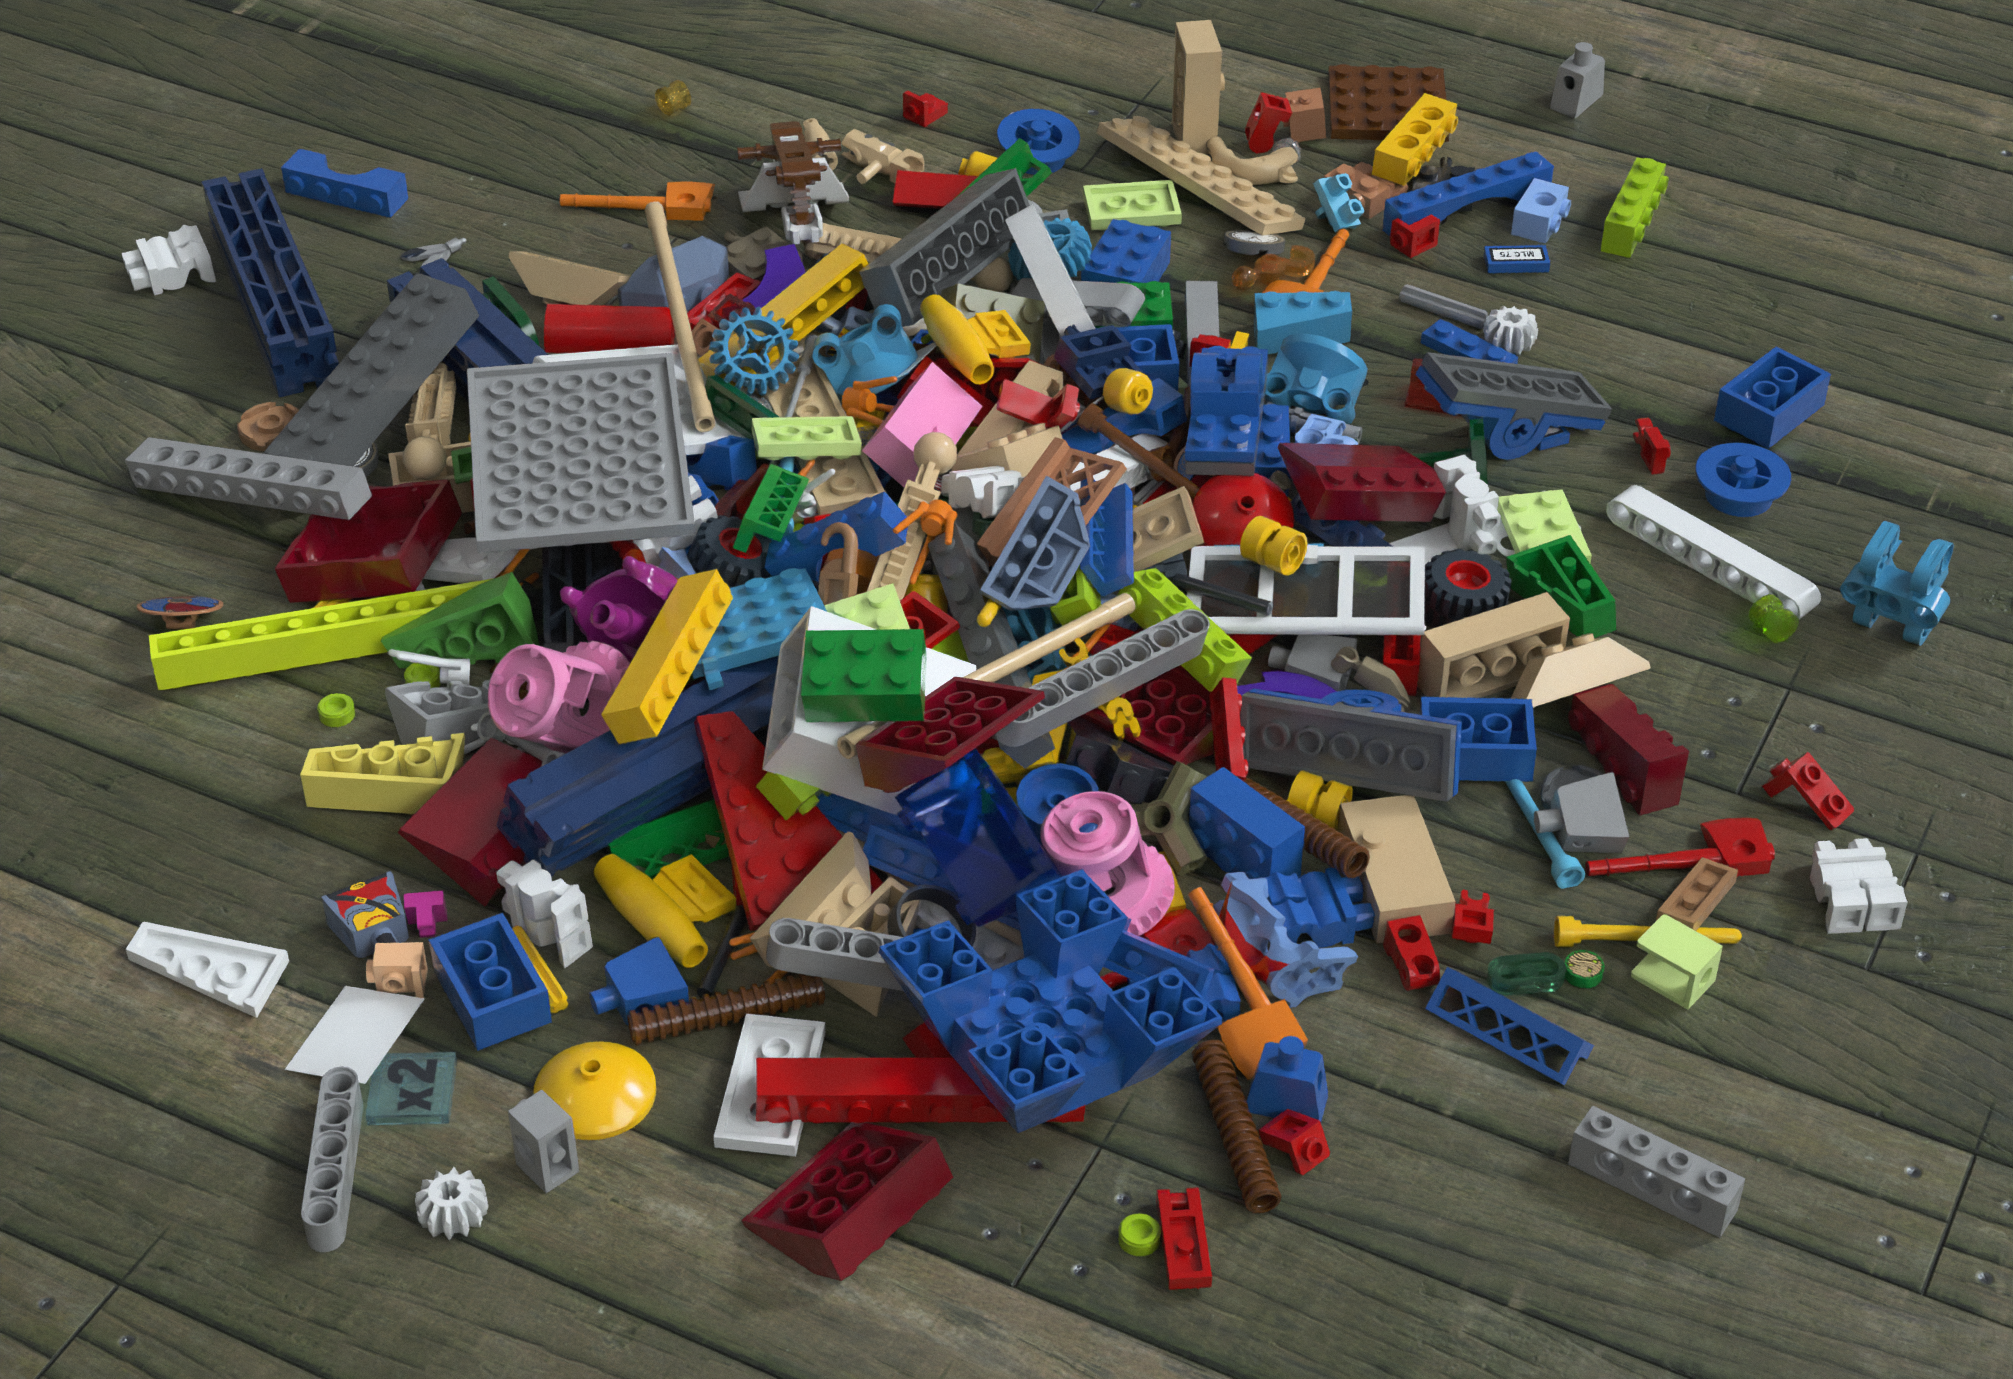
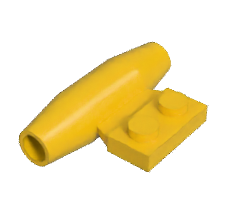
[920,295,1031,384]
[594,854,736,968]

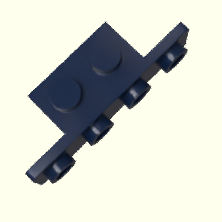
[1291,493,1398,581]

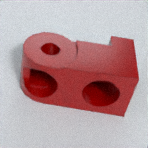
[1245,92,1292,153]
[1383,915,1440,991]

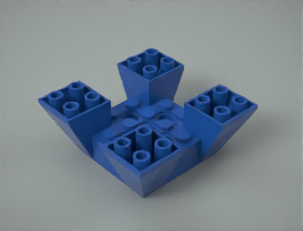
[879,869,1223,1133]

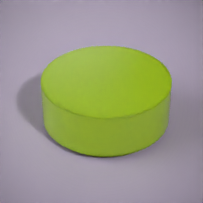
[404,663,441,688]
[317,693,355,727]
[1118,1213,1161,1256]

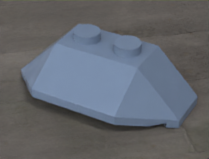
[618,236,729,312]
[979,476,1090,611]

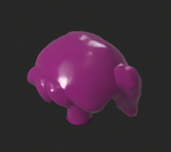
[560,556,678,663]

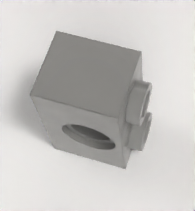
[508,1090,580,1193]

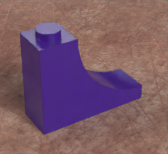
[721,244,806,321]

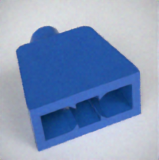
[589,937,689,1025]
[1246,1036,1328,1122]

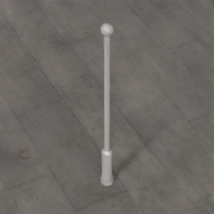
[762,334,818,478]

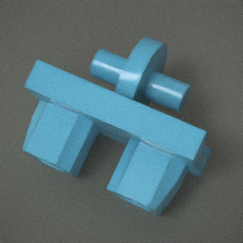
[1313,173,1364,232]

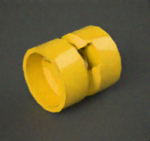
[1240,516,1308,576]
[1287,770,1353,831]

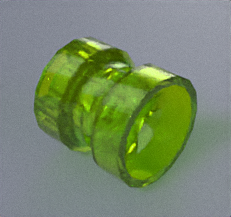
[1749,594,1799,643]

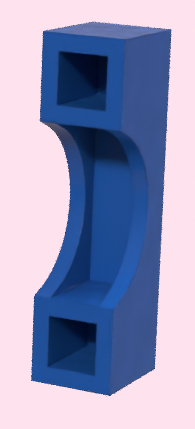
[281,149,408,218]
[1062,377,1187,454]
[686,435,758,490]
[765,492,908,581]

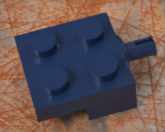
[1054,325,1143,399]

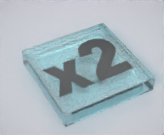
[365,1052,457,1125]

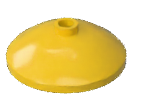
[534,1042,656,1140]

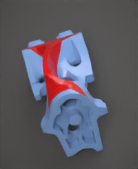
[1213,872,1358,1008]

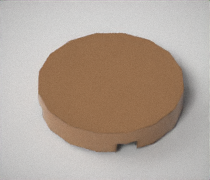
[237,402,299,451]

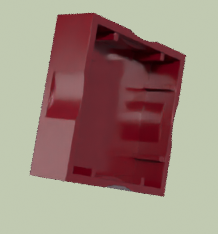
[275,479,462,603]

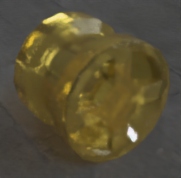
[655,80,691,116]

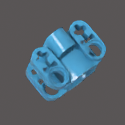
[1840,521,1954,646]

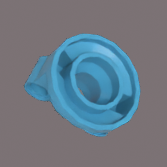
[813,304,919,403]
[1265,333,1368,425]

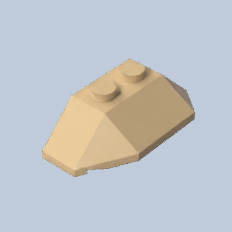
[509,251,632,305]
[1511,633,1651,707]
[750,832,871,967]

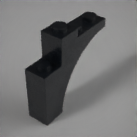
[1058,716,1190,815]

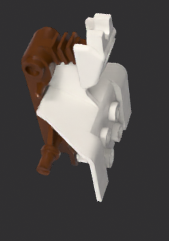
[737,121,849,244]

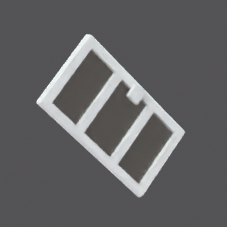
[1187,545,1426,635]

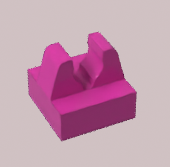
[404,890,447,938]

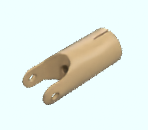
[803,118,838,171]

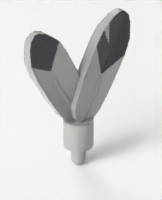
[401,237,467,272]

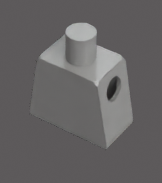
[1550,42,1605,118]
[1268,635,1357,691]
[1534,772,1629,853]

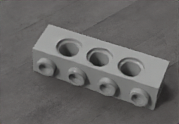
[1568,1106,1745,1238]

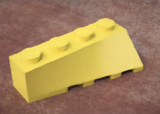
[300,733,465,814]

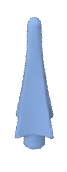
[658,547,696,579]

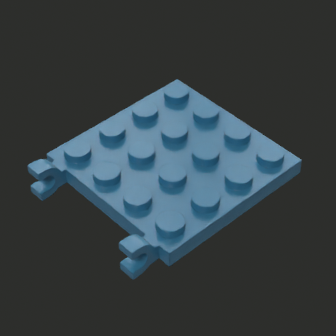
[692,568,827,690]

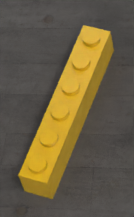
[698,243,869,388]
[601,569,733,744]

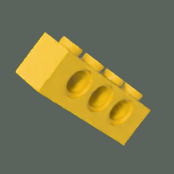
[1372,93,1458,186]

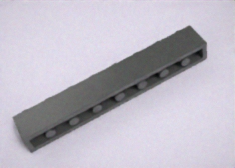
[928,524,1055,769]

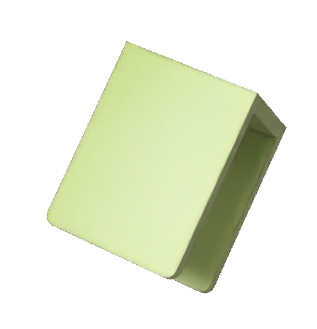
[1631,914,1723,1010]

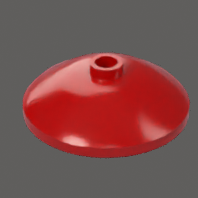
[1193,473,1294,546]

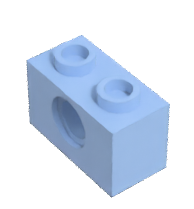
[1511,178,1571,244]

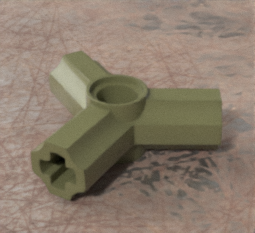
[1130,761,1208,876]

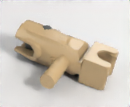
[842,129,924,184]

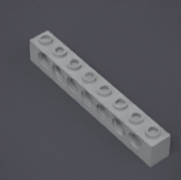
[125,437,372,520]

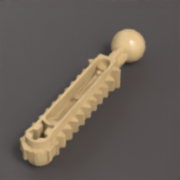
[801,223,1013,292]
[403,363,457,480]
[866,432,957,600]

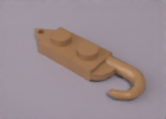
[818,522,858,605]

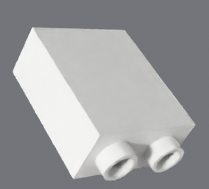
[762,606,979,826]

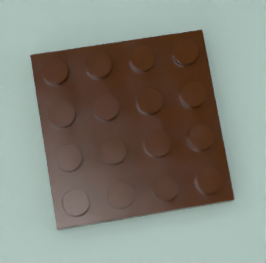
[1328,64,1449,142]

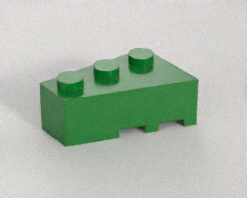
[1506,535,1616,638]

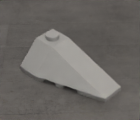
[385,680,490,745]

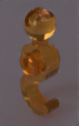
[1231,245,1315,290]

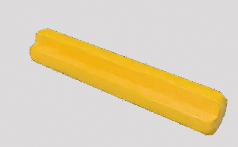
[512,925,568,1014]

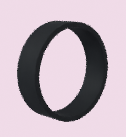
[887,884,976,946]

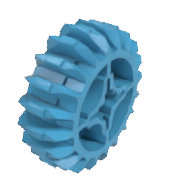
[1008,217,1093,280]
[709,307,799,396]

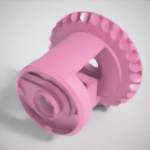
[488,641,630,753]
[1040,791,1175,936]

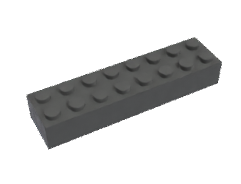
[859,168,1030,329]
[262,273,479,467]

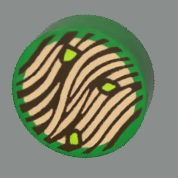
[1563,950,1605,988]

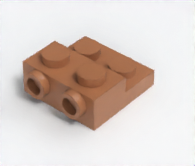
[1324,162,1408,219]

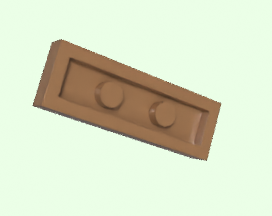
[1656,857,1738,931]

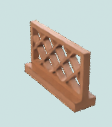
[976,437,1127,567]

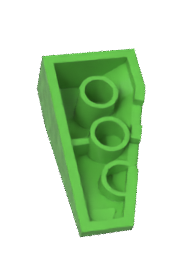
[381,572,540,668]

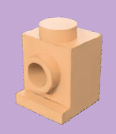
[366,942,428,998]

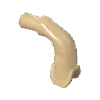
[1207,137,1298,185]

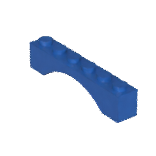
[1382,151,1554,237]

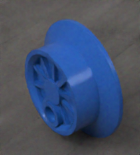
[997,109,1080,175]
[1695,443,1791,517]

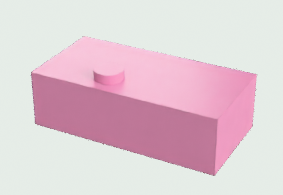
[862,362,982,487]

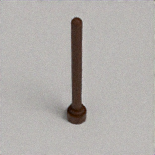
[1077,403,1200,499]

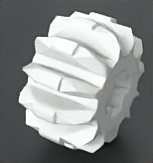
[1483,305,1538,355]
[415,1167,488,1241]

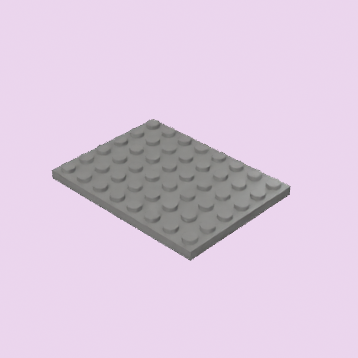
[467,353,695,553]

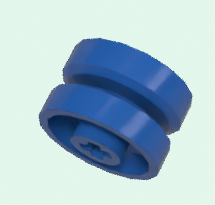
[1016,763,1098,859]

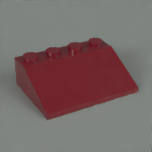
[1277,443,1446,522]
[1080,666,1214,765]
[855,676,1045,793]
[397,738,542,907]
[741,1122,954,1281]

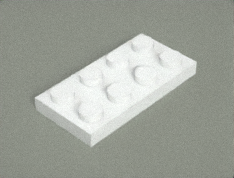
[714,1014,825,1157]

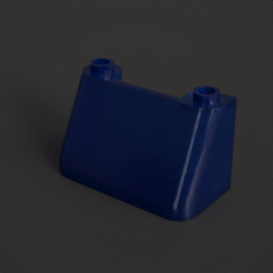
[895,748,1063,928]

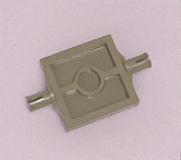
[724,226,803,282]

